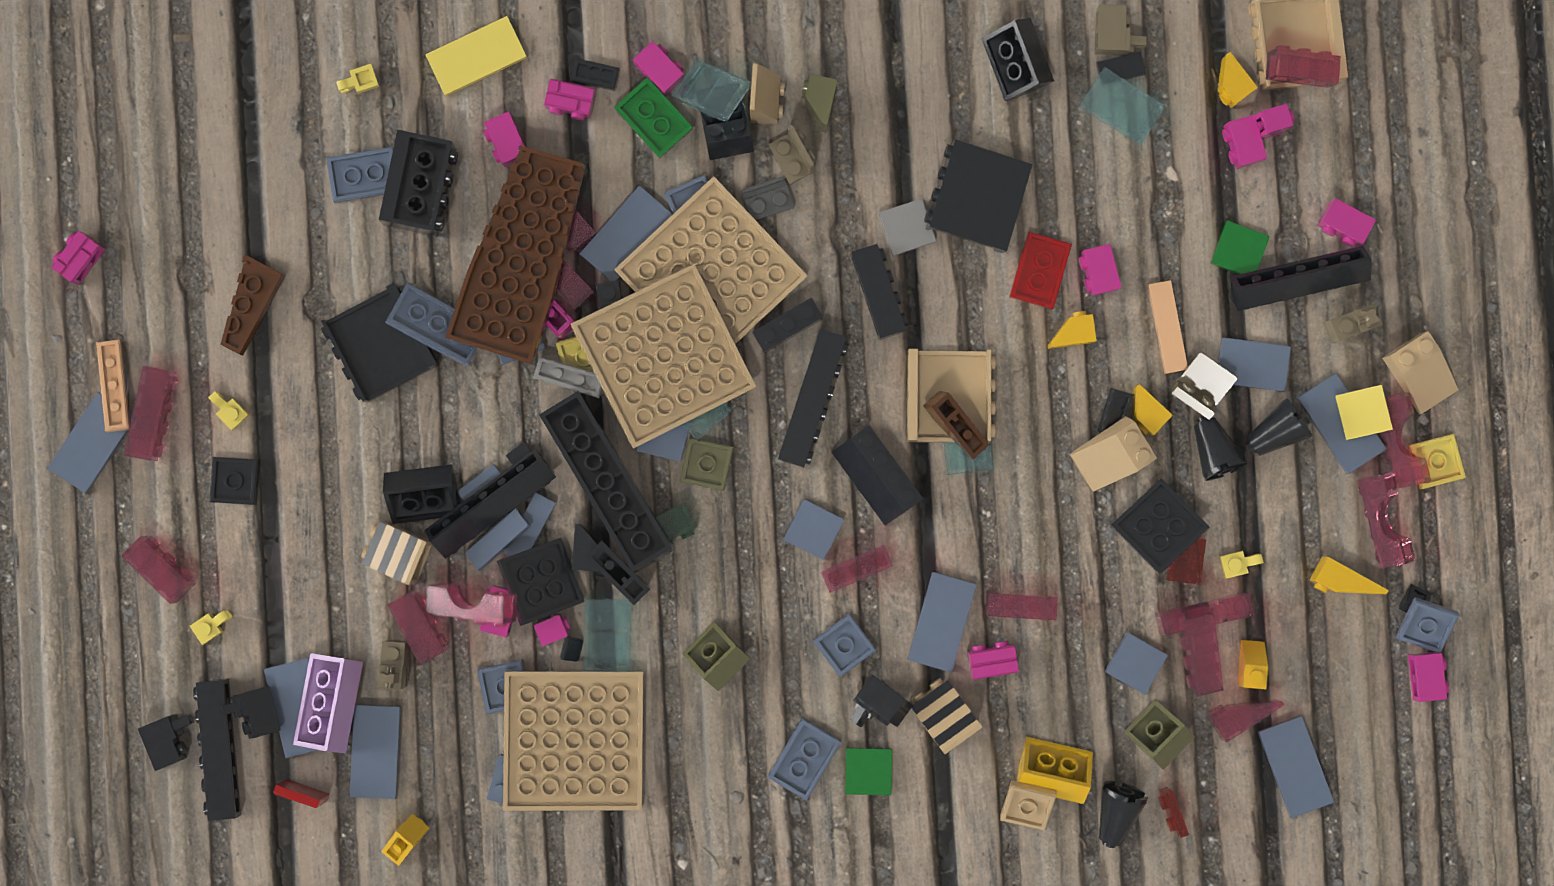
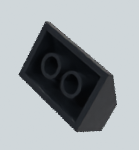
[981,18,1054,101]
[383,464,459,524]

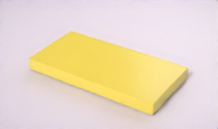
[425,16,527,96]

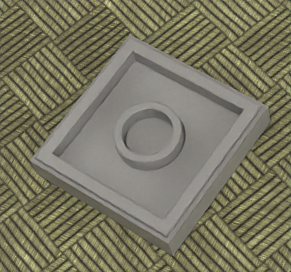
[879,199,936,256]

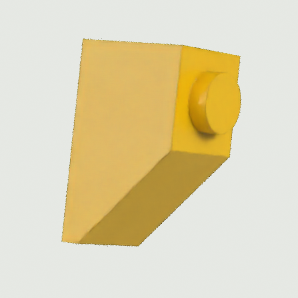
[1218,52,1258,108]
[1048,311,1097,349]
[1132,384,1173,436]
[1237,640,1268,689]
[381,813,429,866]

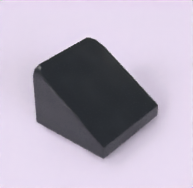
[1399,584,1431,613]
[560,636,584,662]

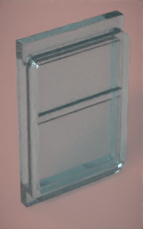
[672,60,752,121]
[1080,67,1165,145]
[584,598,631,672]

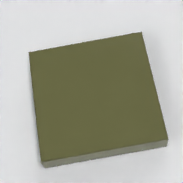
[680,437,734,491]

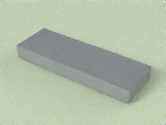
[533,356,602,398]

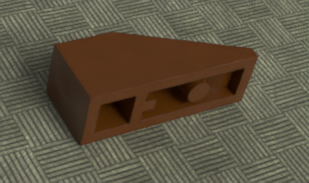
[923,391,990,459]

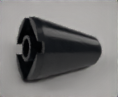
[1245,398,1312,456]
[1194,416,1247,481]
[1099,781,1148,848]

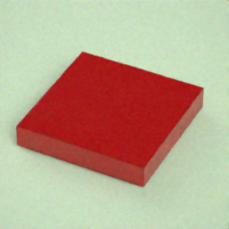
[273,779,330,808]

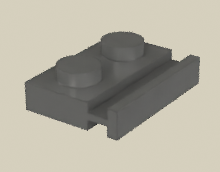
[741,176,794,221]

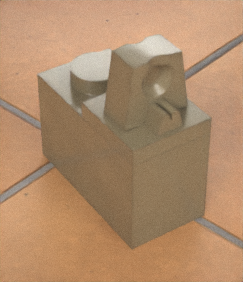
[1095,4,1147,56]
[1323,303,1383,344]
[378,640,410,690]

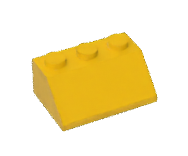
[1017,736,1093,804]

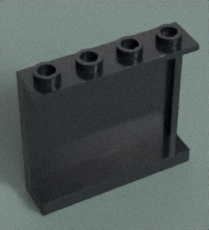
[924,139,1033,253]
[321,283,439,403]

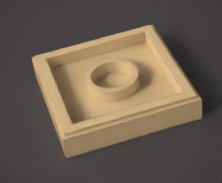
[1000,780,1057,831]

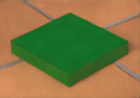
[1210,220,1270,274]
[845,747,892,795]

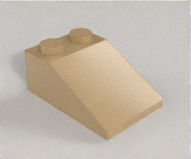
[750,63,785,125]
[1382,331,1459,415]
[1069,416,1157,491]

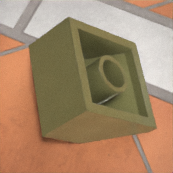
[801,74,837,133]
[683,622,750,691]
[1124,699,1195,770]

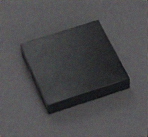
[209,457,260,505]

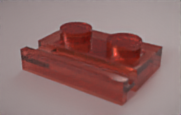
[1166,539,1206,585]
[1158,787,1189,838]

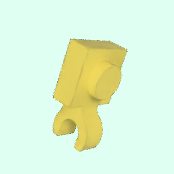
[336,64,379,94]
[208,391,250,430]
[1219,551,1264,579]
[190,610,233,645]

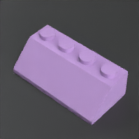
[293,653,363,753]

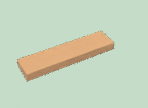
[1147,280,1188,374]
[96,340,130,433]

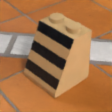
[361,521,433,585]
[911,678,982,754]

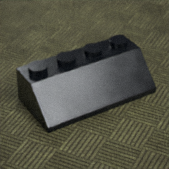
[831,425,923,526]

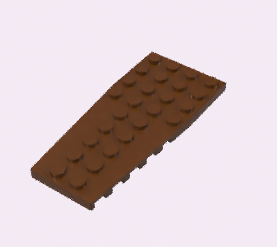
[445,145,585,365]

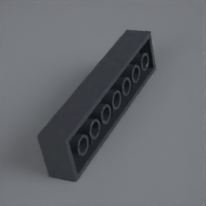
[539,391,675,573]

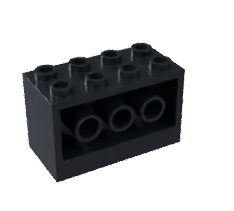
[379,129,458,237]

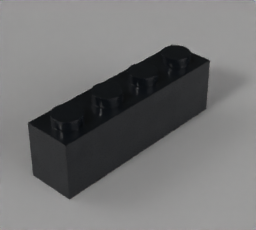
[851,244,908,340]

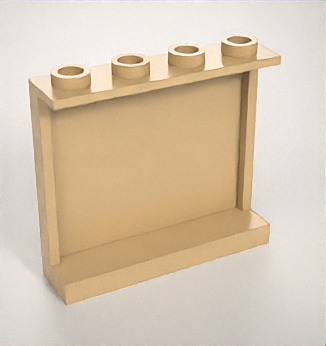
[1248,0,1348,91]
[907,349,995,443]

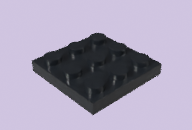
[1111,479,1210,575]
[497,538,585,626]

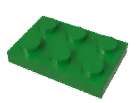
[614,77,693,159]

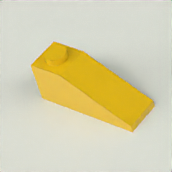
[1309,556,1389,594]

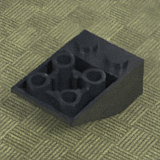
[696,83,754,160]

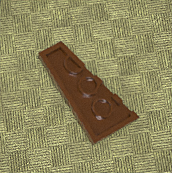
[220,254,285,356]

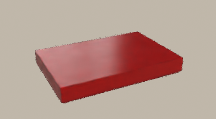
[1009,232,1072,310]

